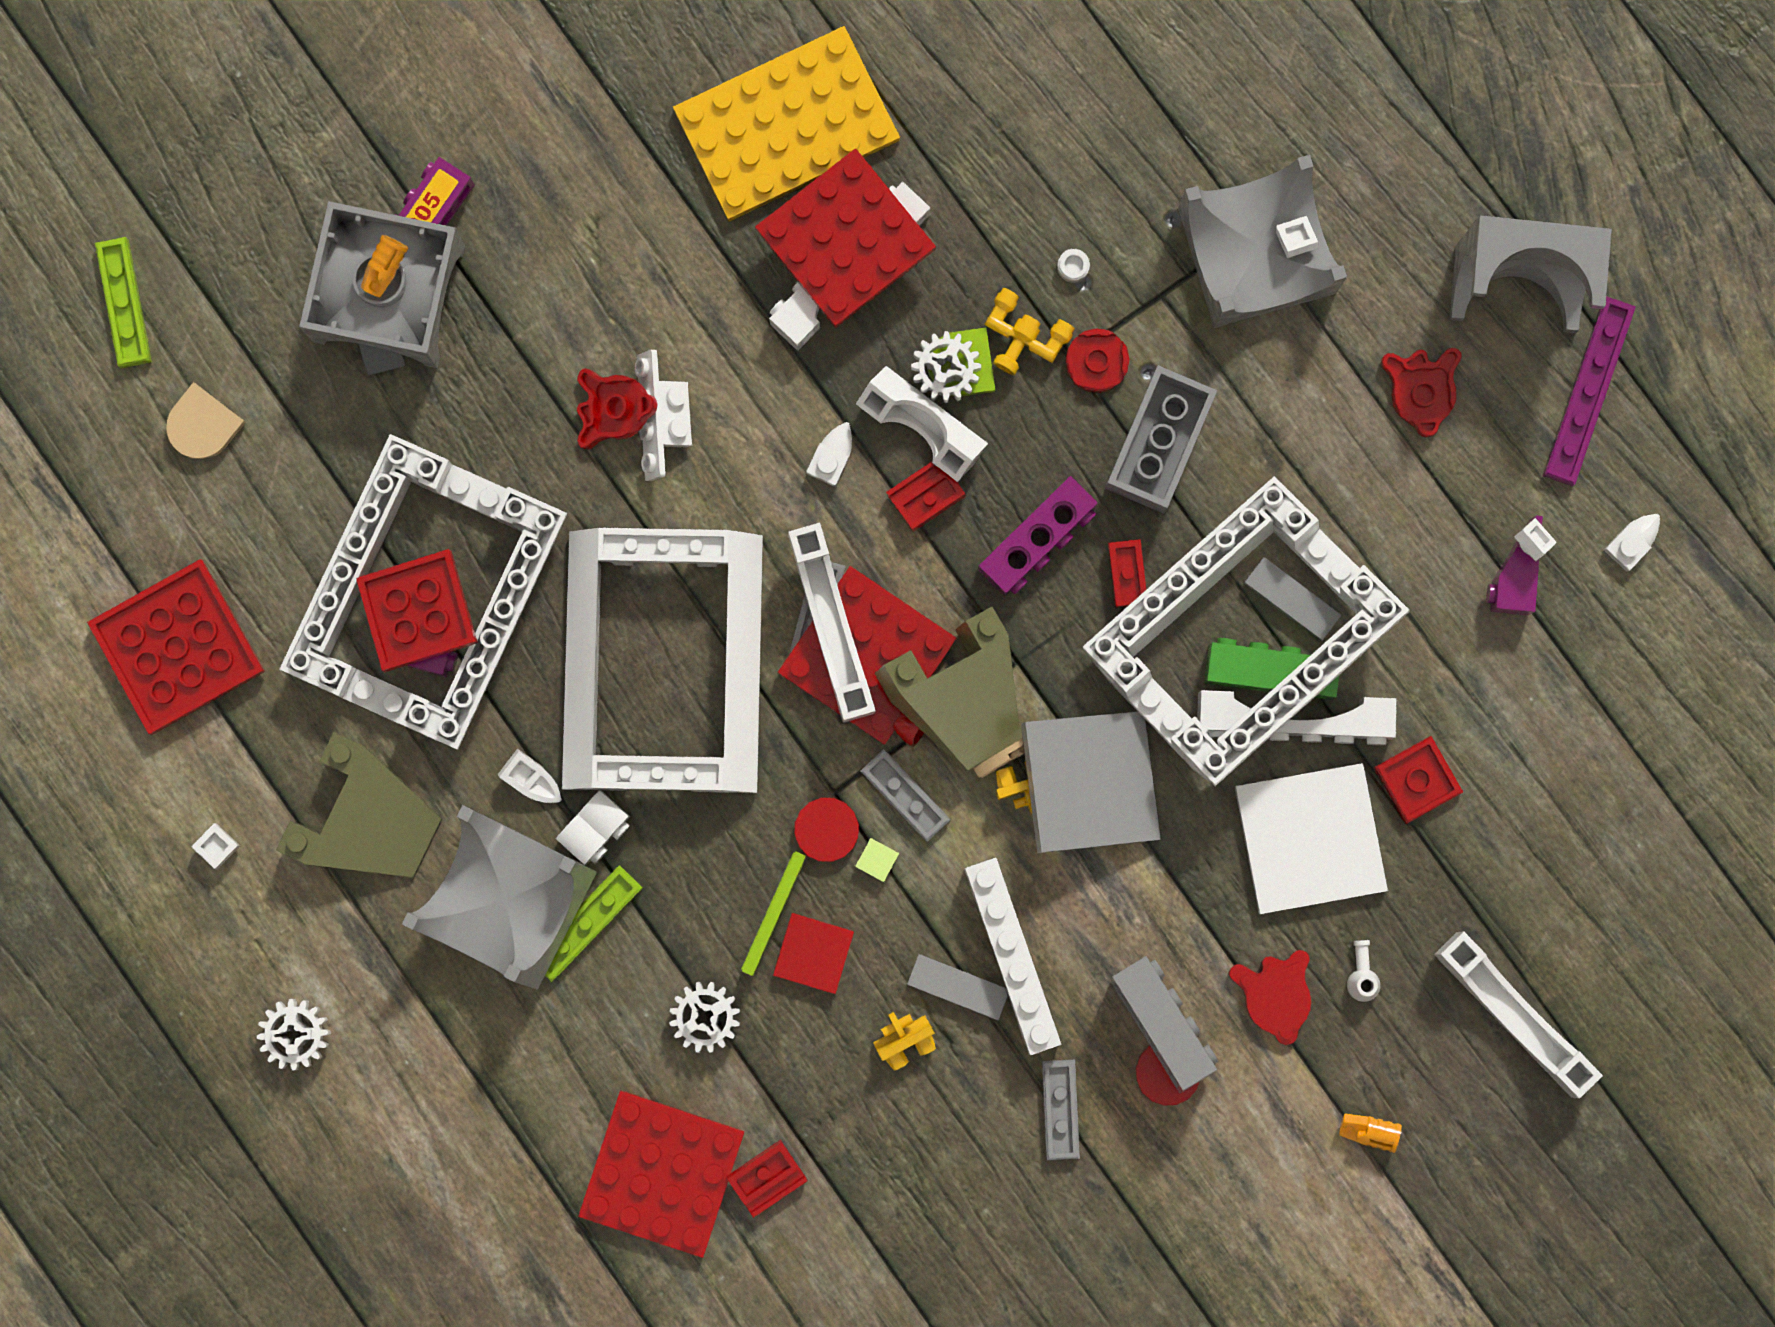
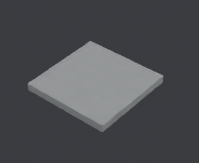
[1021,712,1161,853]

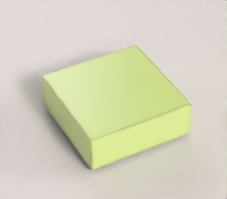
[855,838,899,882]

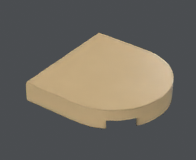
[166,382,246,459]

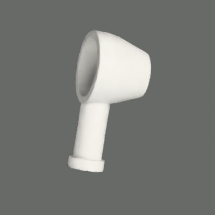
[1347,940,1380,1002]

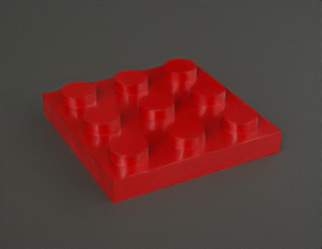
[356,549,478,672]

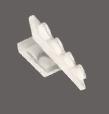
[635,350,692,481]

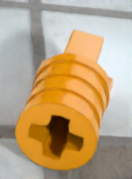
[361,235,408,298]
[1339,1114,1402,1153]

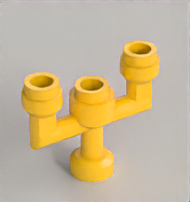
[984,288,1075,375]

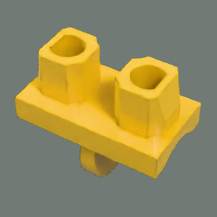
[995,762,1032,814]
[873,1011,936,1071]

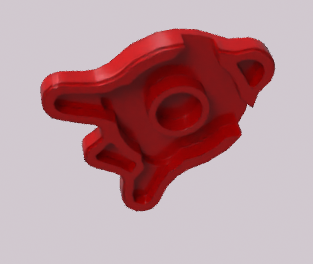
[1380,348,1462,438]
[577,368,658,450]
[1228,950,1311,1045]

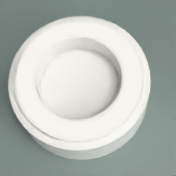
[1057,249,1090,283]

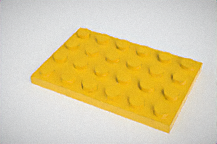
[673,26,900,222]

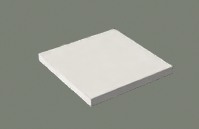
[1235,763,1388,914]

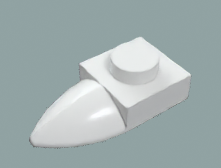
[806,422,852,487]
[1604,514,1660,572]
[498,749,562,803]

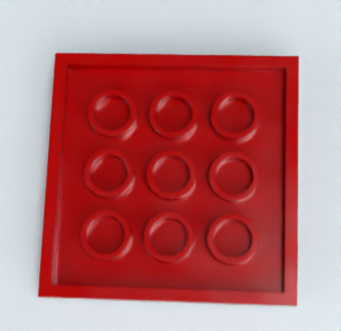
[755,148,936,328]
[87,559,265,736]
[777,566,957,745]
[578,1090,745,1258]

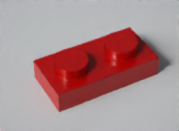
[1108,539,1147,608]

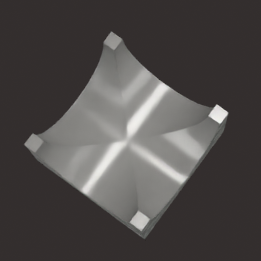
[1178,155,1347,328]
[299,201,465,368]
[1449,215,1612,333]
[402,805,597,990]

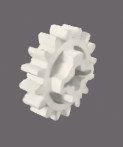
[911,331,981,403]
[669,982,740,1053]
[257,999,331,1071]

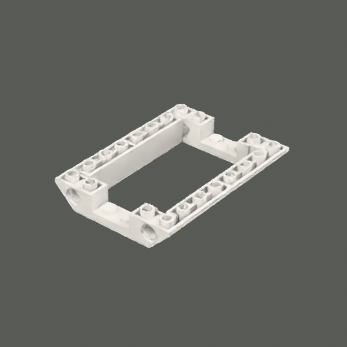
[280,434,567,750]
[1083,476,1410,786]
[562,528,763,793]

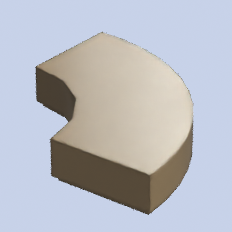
[973,738,1025,778]

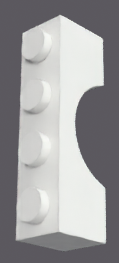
[856,366,988,482]

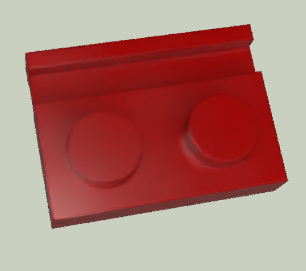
[886,462,966,532]
[726,1140,808,1218]

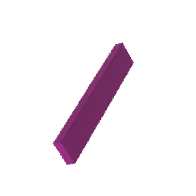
[1542,296,1636,486]

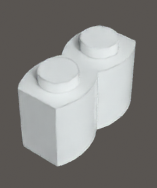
[556,790,630,865]

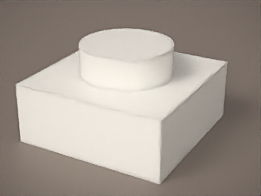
[1276,216,1318,258]
[1514,518,1557,561]
[192,823,240,869]

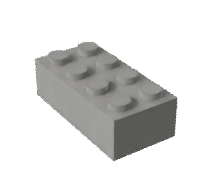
[1105,365,1217,514]
[1111,956,1218,1093]

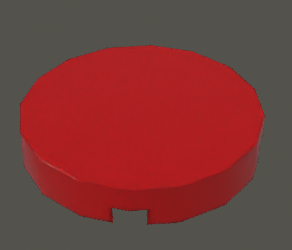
[1065,328,1130,393]
[795,797,859,862]
[1135,1046,1199,1106]

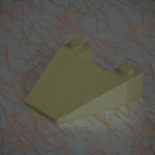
[874,607,1021,771]
[276,732,442,878]

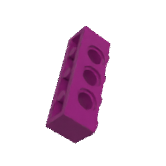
[978,476,1098,597]

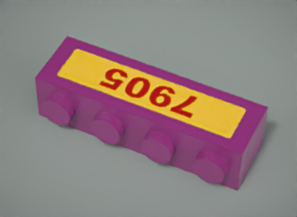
[394,157,475,226]

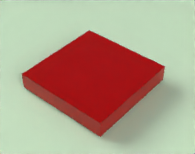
[1373,736,1463,824]
[773,913,854,994]

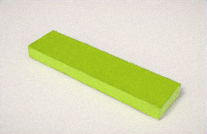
[95,237,152,369]
[741,851,806,976]
[545,865,643,982]

